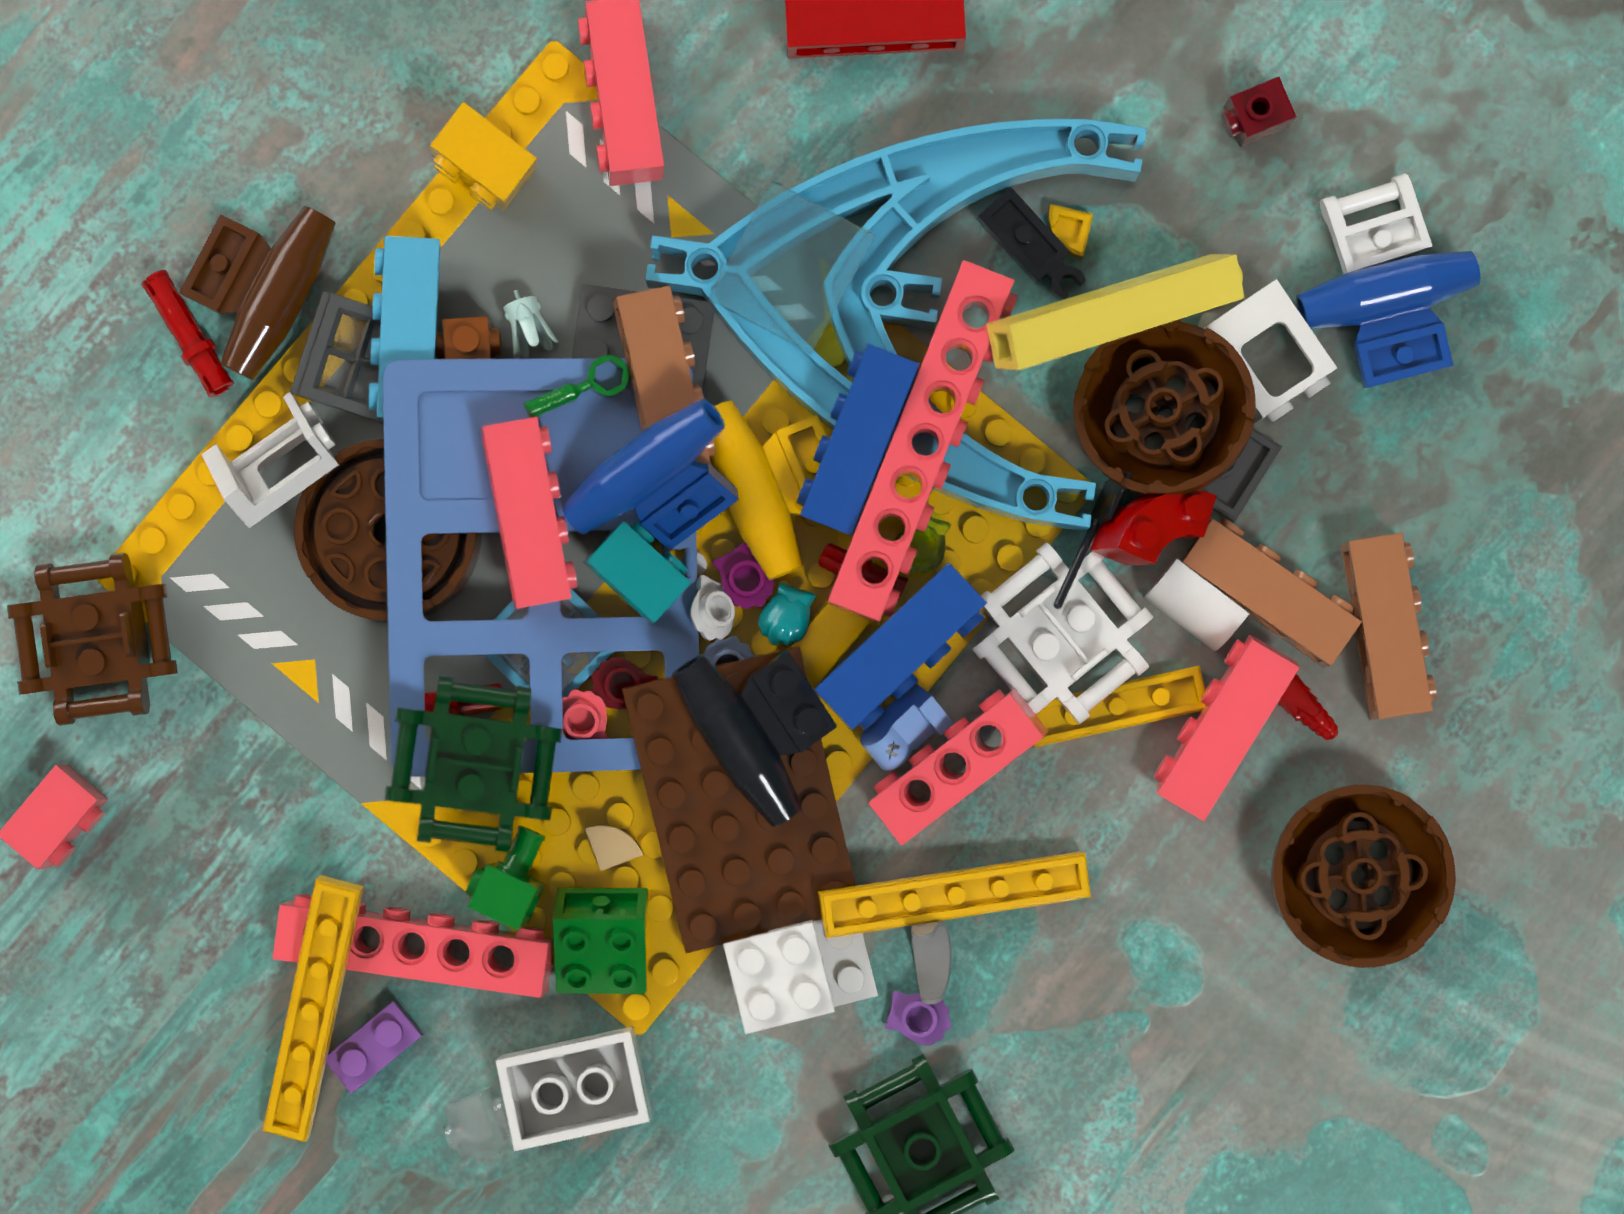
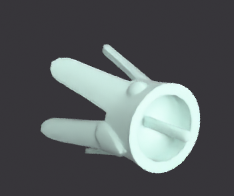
[503,290,558,359]

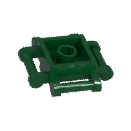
[384,676,563,852]
[828,1054,1015,1214]

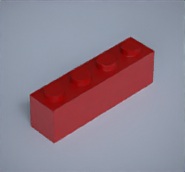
[785,0,966,59]

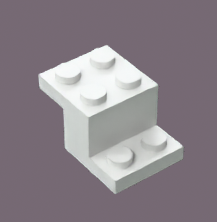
[723,919,878,1034]

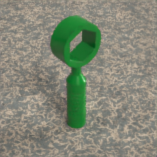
[523,355,629,418]

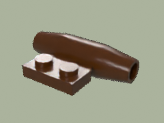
[179,206,336,381]

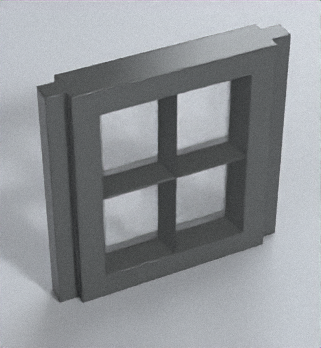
[290,291,384,424]

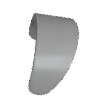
[910,921,951,1004]

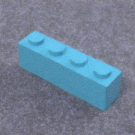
[369,236,441,422]

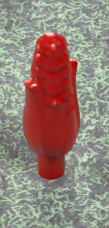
[1277,674,1339,740]

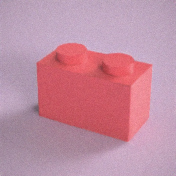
[0,765,108,870]

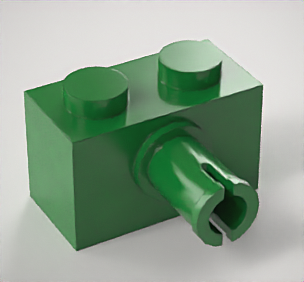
[465,825,546,931]

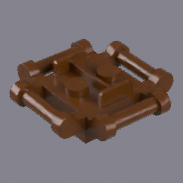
[7,553,178,726]

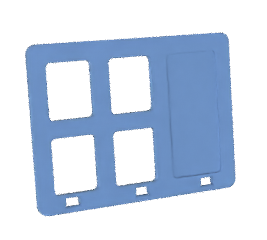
[383,358,699,777]

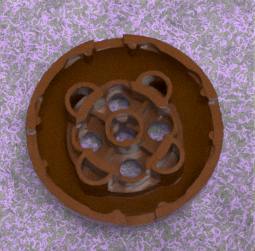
[1073,319,1256,496]
[1271,785,1456,968]

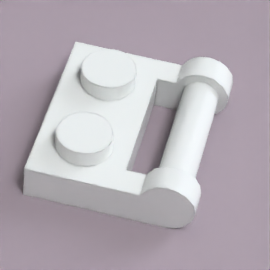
[1320,173,1432,274]

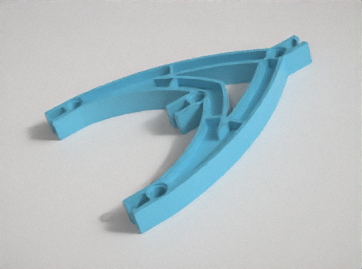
[645,119,1147,531]

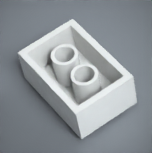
[496,1026,653,1151]

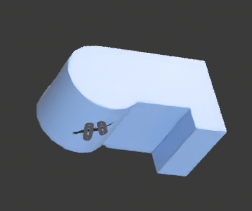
[860,683,954,771]

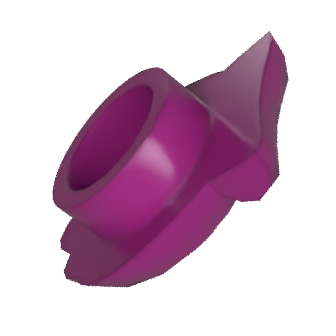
[712,542,775,609]

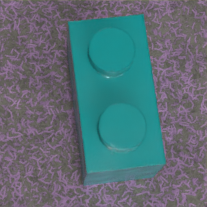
[583,521,691,623]

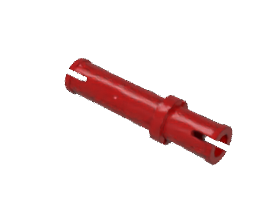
[141,270,234,398]

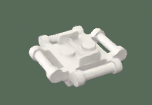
[972,542,1154,725]

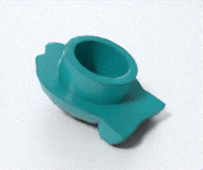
[758,581,817,645]

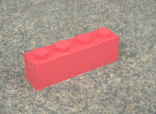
[577,0,664,186]
[480,417,577,609]
[1153,634,1300,821]

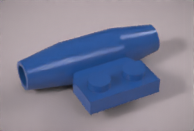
[1296,251,1481,388]
[562,399,739,550]

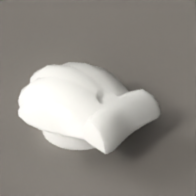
[690,575,735,640]

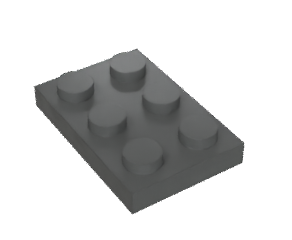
[571,284,715,393]

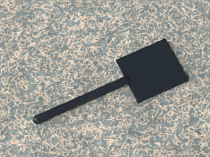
[1053,472,1132,609]

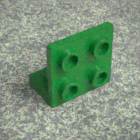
[553,887,648,994]

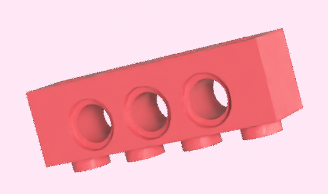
[868,688,1048,846]

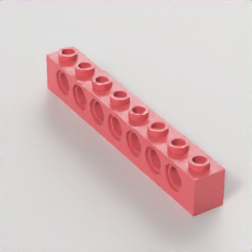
[827,260,1018,623]

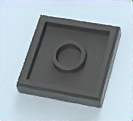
[1188,415,1282,523]

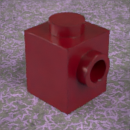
[1221,76,1297,147]

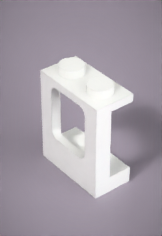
[1204,279,1337,423]
[202,392,339,528]

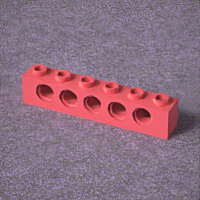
[272,894,554,998]

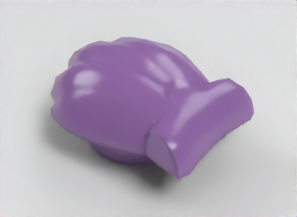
[885,991,951,1046]

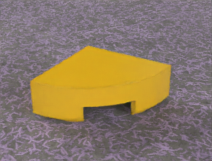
[1048,204,1093,259]

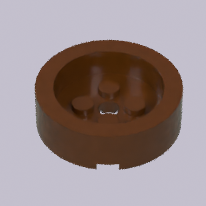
[294,439,482,622]

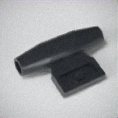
[672,651,837,827]

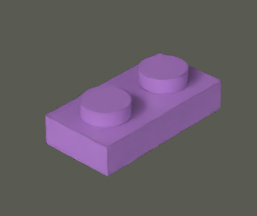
[326,1000,424,1094]

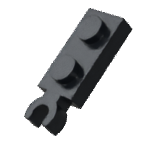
[977,187,1086,301]

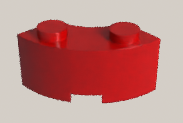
[1090,490,1217,566]

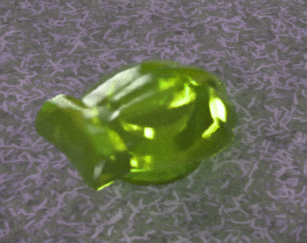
[895,517,951,573]

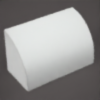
[1143,559,1249,652]

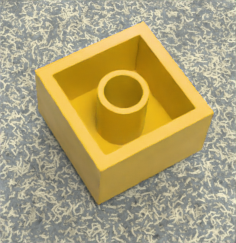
[430,102,537,211]

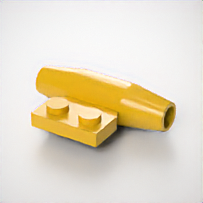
[709,400,826,581]

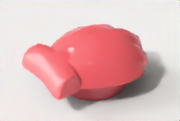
[562,689,608,739]

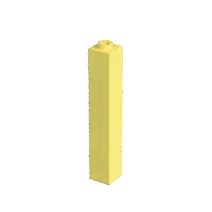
[986,254,1245,370]

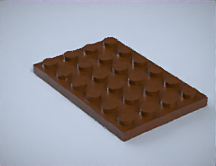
[622,645,856,953]

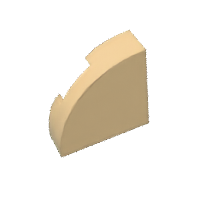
[585,825,644,871]

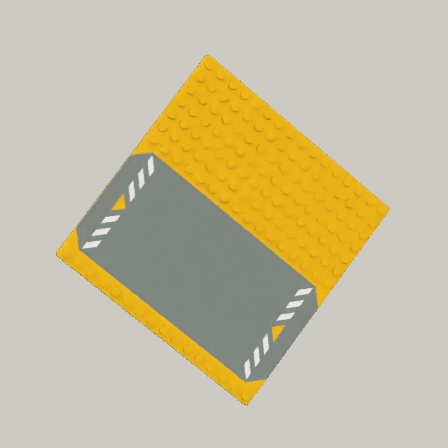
[97,41,1091,1035]

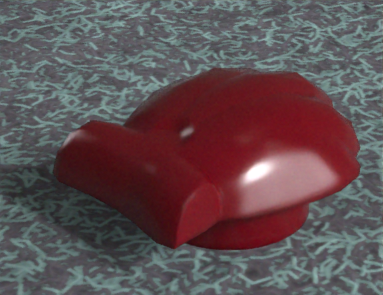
[591,657,658,709]

